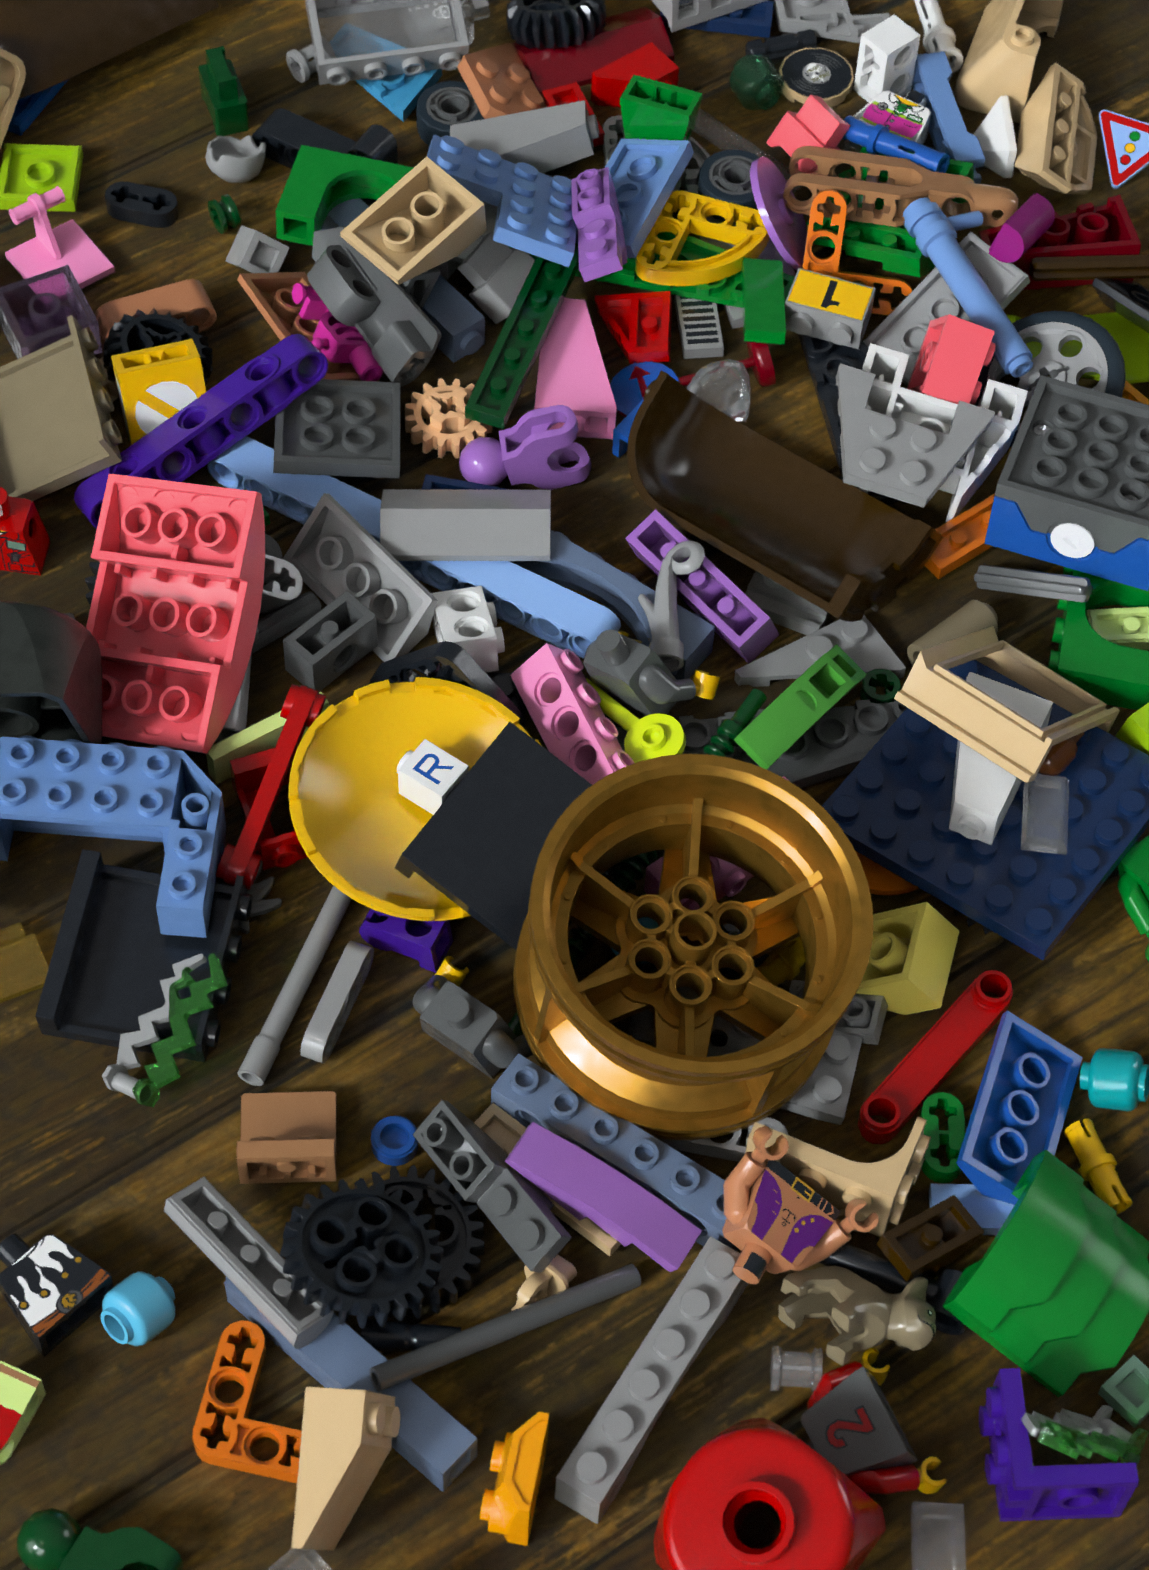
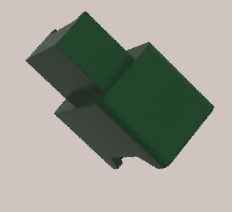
[198,46,250,136]

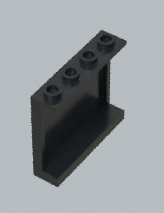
[395,722,610,950]
[35,849,253,1062]

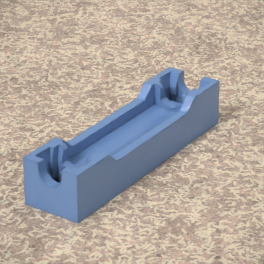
[912,51,985,184]

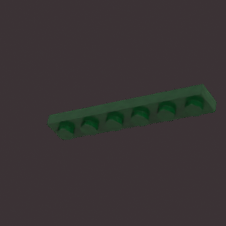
[465,243,579,429]

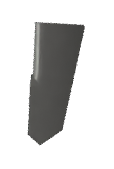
[307,226,441,387]

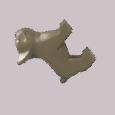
[779,1266,937,1365]

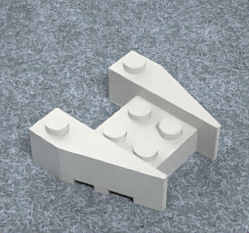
[859,343,1028,522]

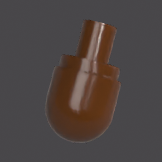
[1039,732,1084,776]

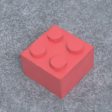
[907,314,996,405]

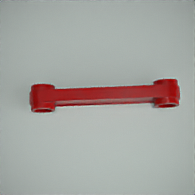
[216,684,326,890]
[858,970,1013,1145]

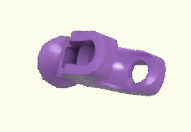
[459,405,591,490]

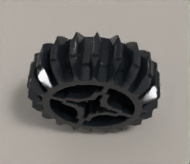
[506,0,607,50]
[102,308,213,391]

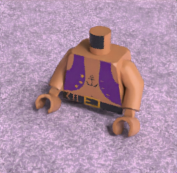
[722,1126,879,1284]

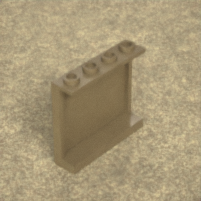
[0,315,122,501]

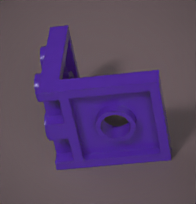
[979,1368,1139,1522]

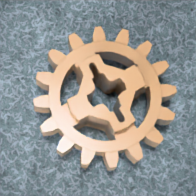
[405,378,493,459]

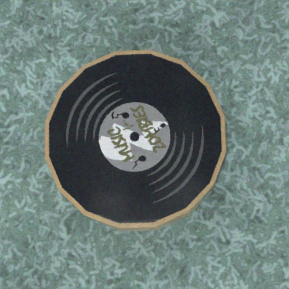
[779,48,854,108]

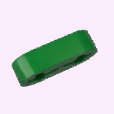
[920,1092,965,1183]

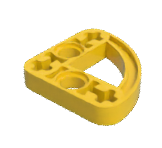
[635,190,770,286]

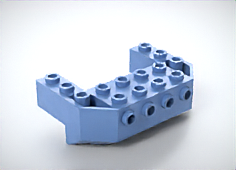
[0,736,226,938]

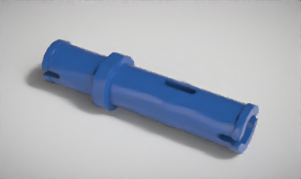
[842,115,950,173]

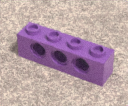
[625,509,779,664]

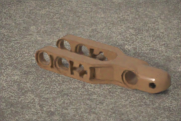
[783,146,1019,227]

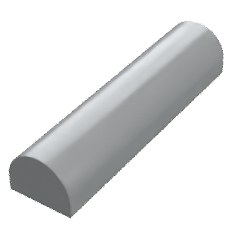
[164,1177,334,1349]

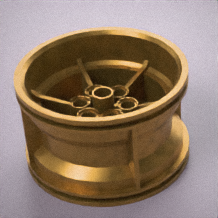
[513,754,874,1140]

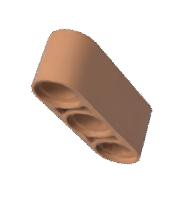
[94,279,217,342]

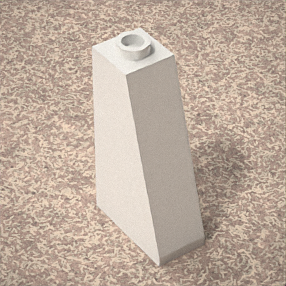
[949,672,1053,845]

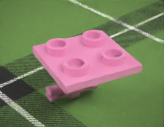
[5,186,115,306]

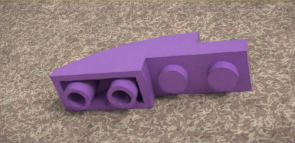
[571,167,627,282]

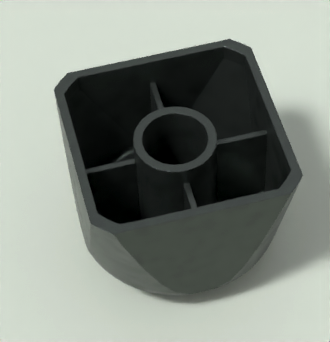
[0,601,102,744]

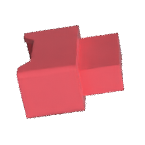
[766,95,850,174]

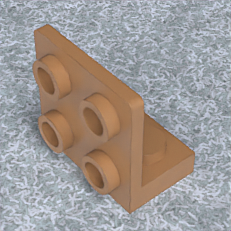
[237,1091,337,1184]

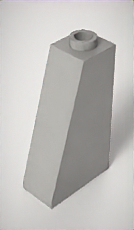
[450,100,599,173]

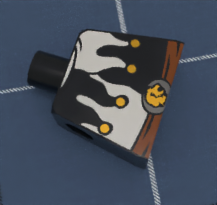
[0,1234,114,1357]

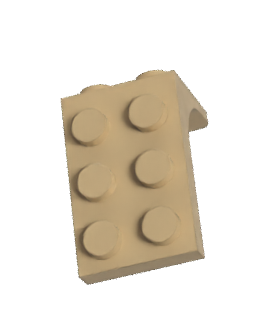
[745,1117,931,1237]

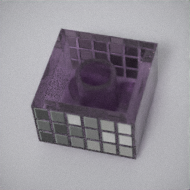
[0,265,102,359]

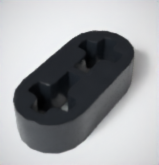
[105,181,179,228]

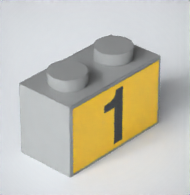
[785,268,876,349]

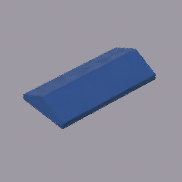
[956,1010,1083,1205]

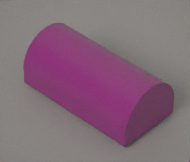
[988,193,1055,263]

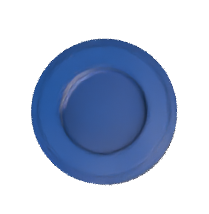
[371,1116,419,1166]

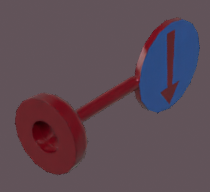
[610,342,776,417]

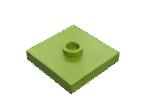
[0,144,83,212]

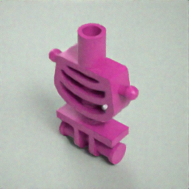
[292,283,383,381]

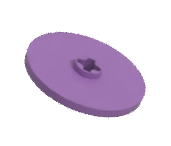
[750,157,808,270]

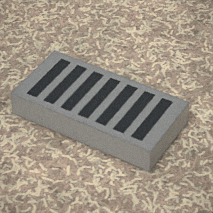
[674,295,724,359]

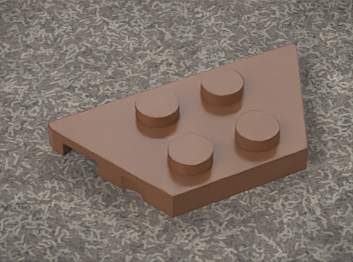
[457,43,546,119]

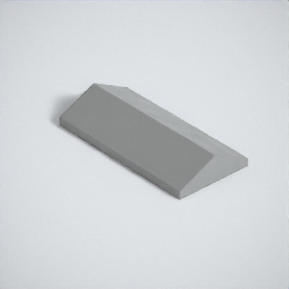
[380,489,551,561]
[283,493,438,662]

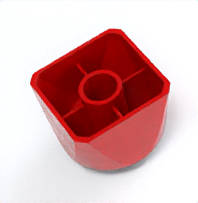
[654,1418,886,1570]

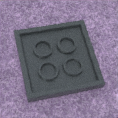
[273,379,400,478]

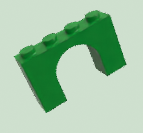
[276,145,414,246]
[1047,567,1149,710]

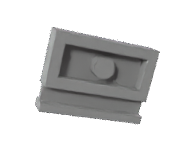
[745,571,830,635]

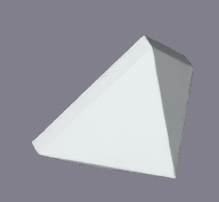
[973,96,1017,178]

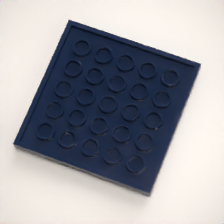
[822,660,1149,961]

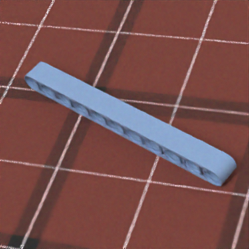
[207,436,621,659]

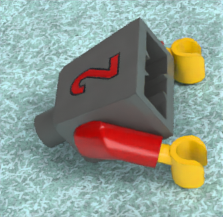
[800,1348,947,1494]

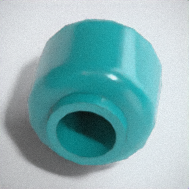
[1079,1048,1149,1111]

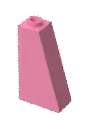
[534,298,617,439]

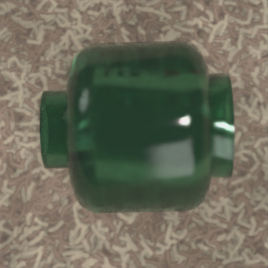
[729,55,785,110]

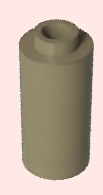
[907,600,998,666]

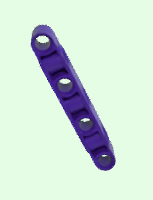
[74,334,328,529]

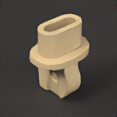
[511,1254,577,1311]

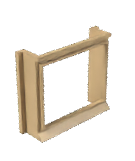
[894,626,1120,784]

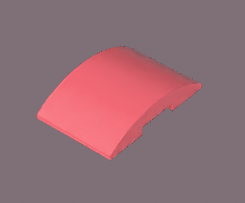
[86,473,265,754]

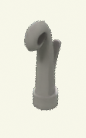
[638,541,705,672]

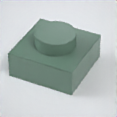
[1098,1355,1149,1428]

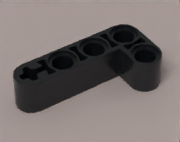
[252,108,398,204]

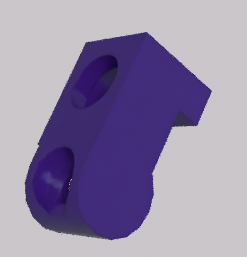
[359,908,454,973]

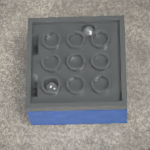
[984,375,1149,591]

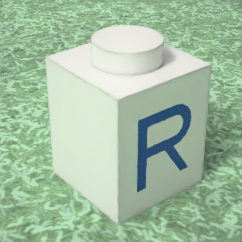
[397,739,469,815]

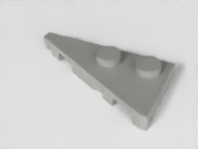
[734,615,906,687]

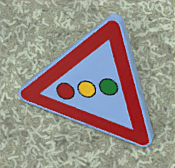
[1099,110,1149,189]

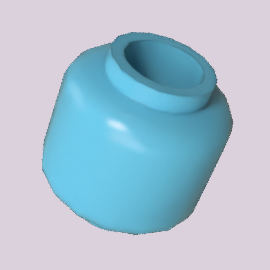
[101,1271,175,1346]

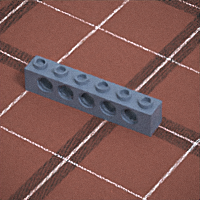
[491,1053,739,1251]

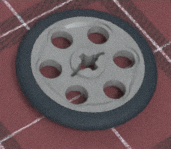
[975,311,1126,447]

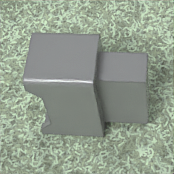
[457,231,535,324]

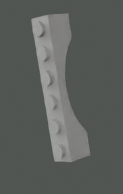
[555,1236,748,1525]

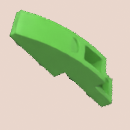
[734,644,867,769]

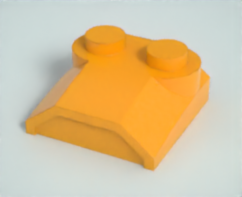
[480,1412,549,1546]

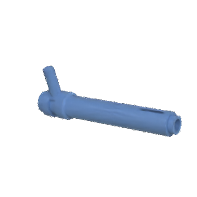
[903,197,1033,378]

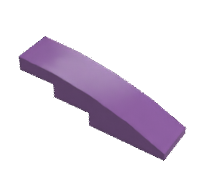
[504,1122,702,1273]

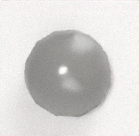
[206,135,266,183]

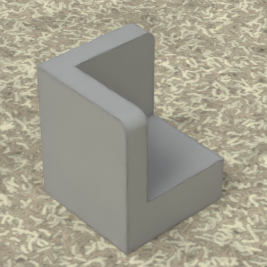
[226,225,290,273]

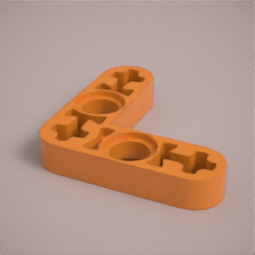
[802,189,913,315]
[192,1320,302,1483]

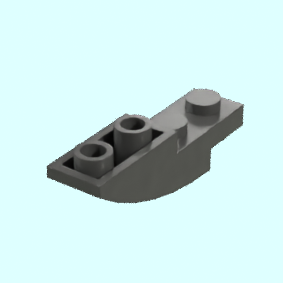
[413,1100,572,1273]

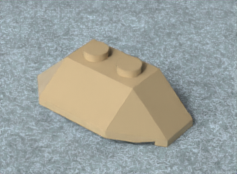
[1014,62,1097,194]

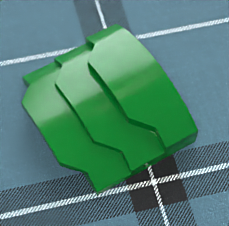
[806,147,974,278]
[942,1150,1149,1397]

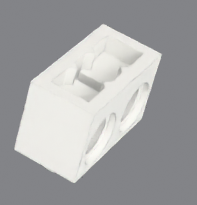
[853,15,920,103]
[431,586,505,672]

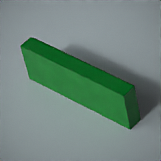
[742,258,786,345]

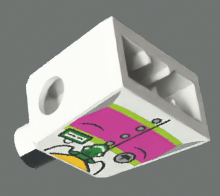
[844,91,931,152]

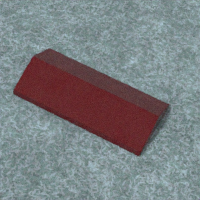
[512,7,675,96]

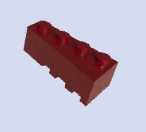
[978,195,1141,290]

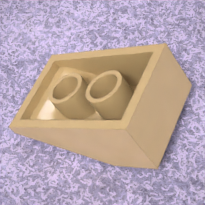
[340,157,487,285]
[292,1387,400,1551]

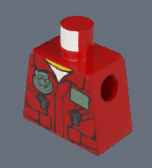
[0,487,51,576]

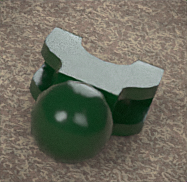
[17,1508,184,1570]

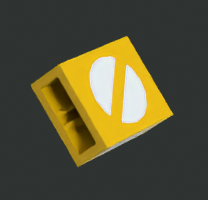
[111,339,206,447]

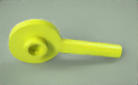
[586,678,686,763]

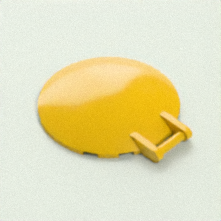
[288,677,542,921]

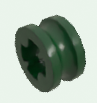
[208,194,241,234]
[860,669,901,704]

